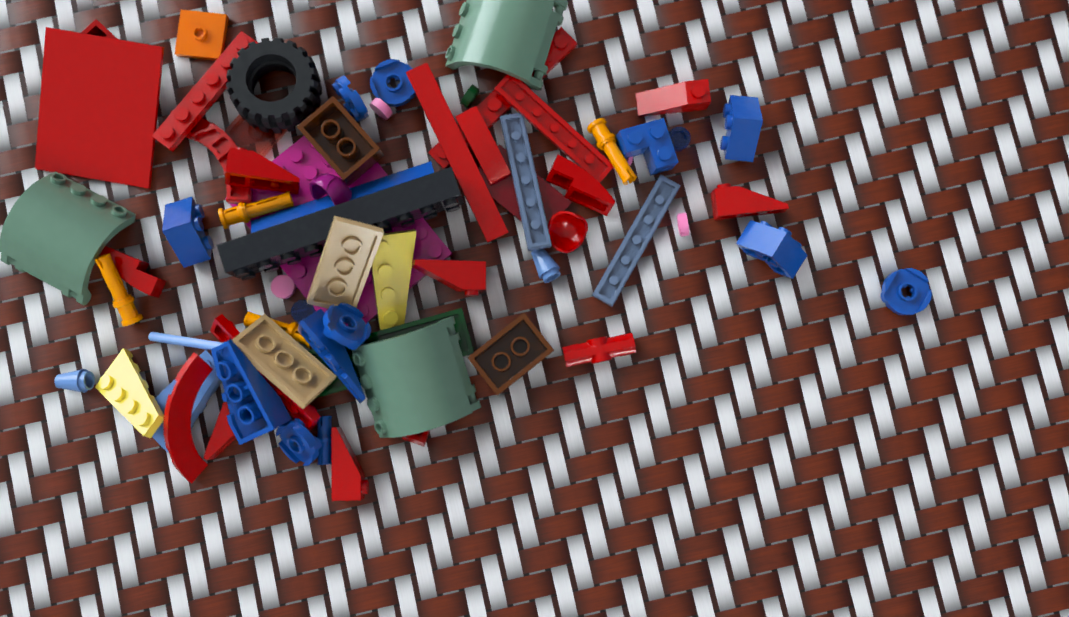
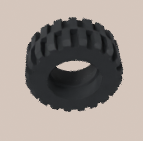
[226,37,322,134]

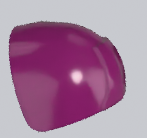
[309,173,352,205]

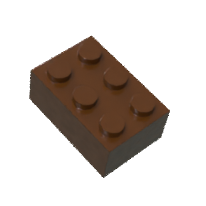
[297,96,384,186]
[467,313,554,396]

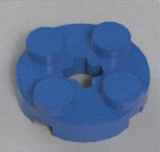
[370,59,416,107]
[331,75,369,122]
[881,268,932,316]
[323,303,371,350]
[276,418,322,466]

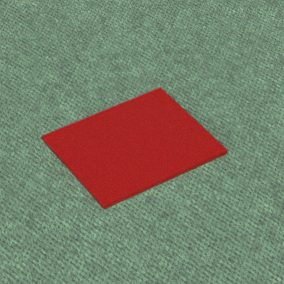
[35,27,164,189]

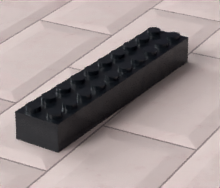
[217,167,464,281]

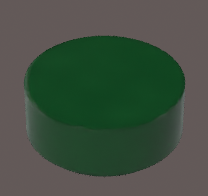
[460,84,479,109]

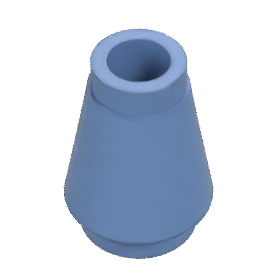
[531,249,561,283]
[55,369,95,393]

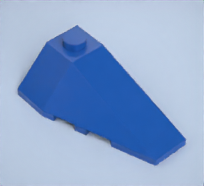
[298,309,366,404]
[211,339,291,445]

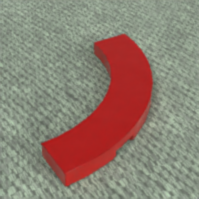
[170,110,253,204]
[163,353,213,484]

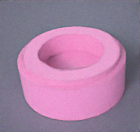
[369,98,393,120]
[677,212,690,237]
[271,275,296,299]

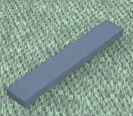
[500,113,552,251]
[592,174,681,307]

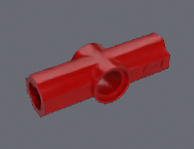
[562,333,636,367]

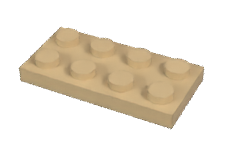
[307,216,384,308]
[232,314,336,409]

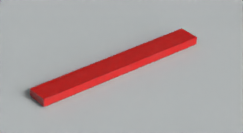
[406,62,509,243]

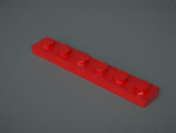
[152,31,258,152]
[494,74,614,183]
[210,314,321,431]

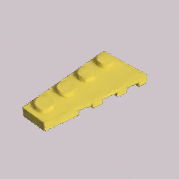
[371,229,416,330]
[95,348,164,438]

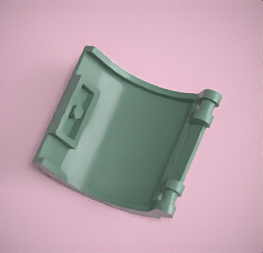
[445,0,568,91]
[0,172,136,305]
[352,316,481,438]

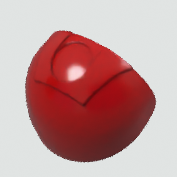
[548,211,588,253]

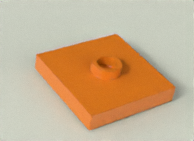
[174,9,229,61]

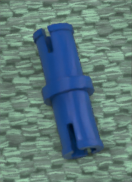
[317,416,332,465]

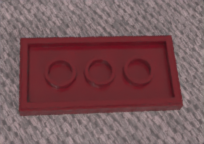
[479,144,572,225]

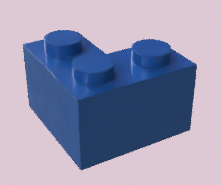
[720,95,763,162]
[616,118,679,176]
[162,197,214,268]
[736,220,807,279]

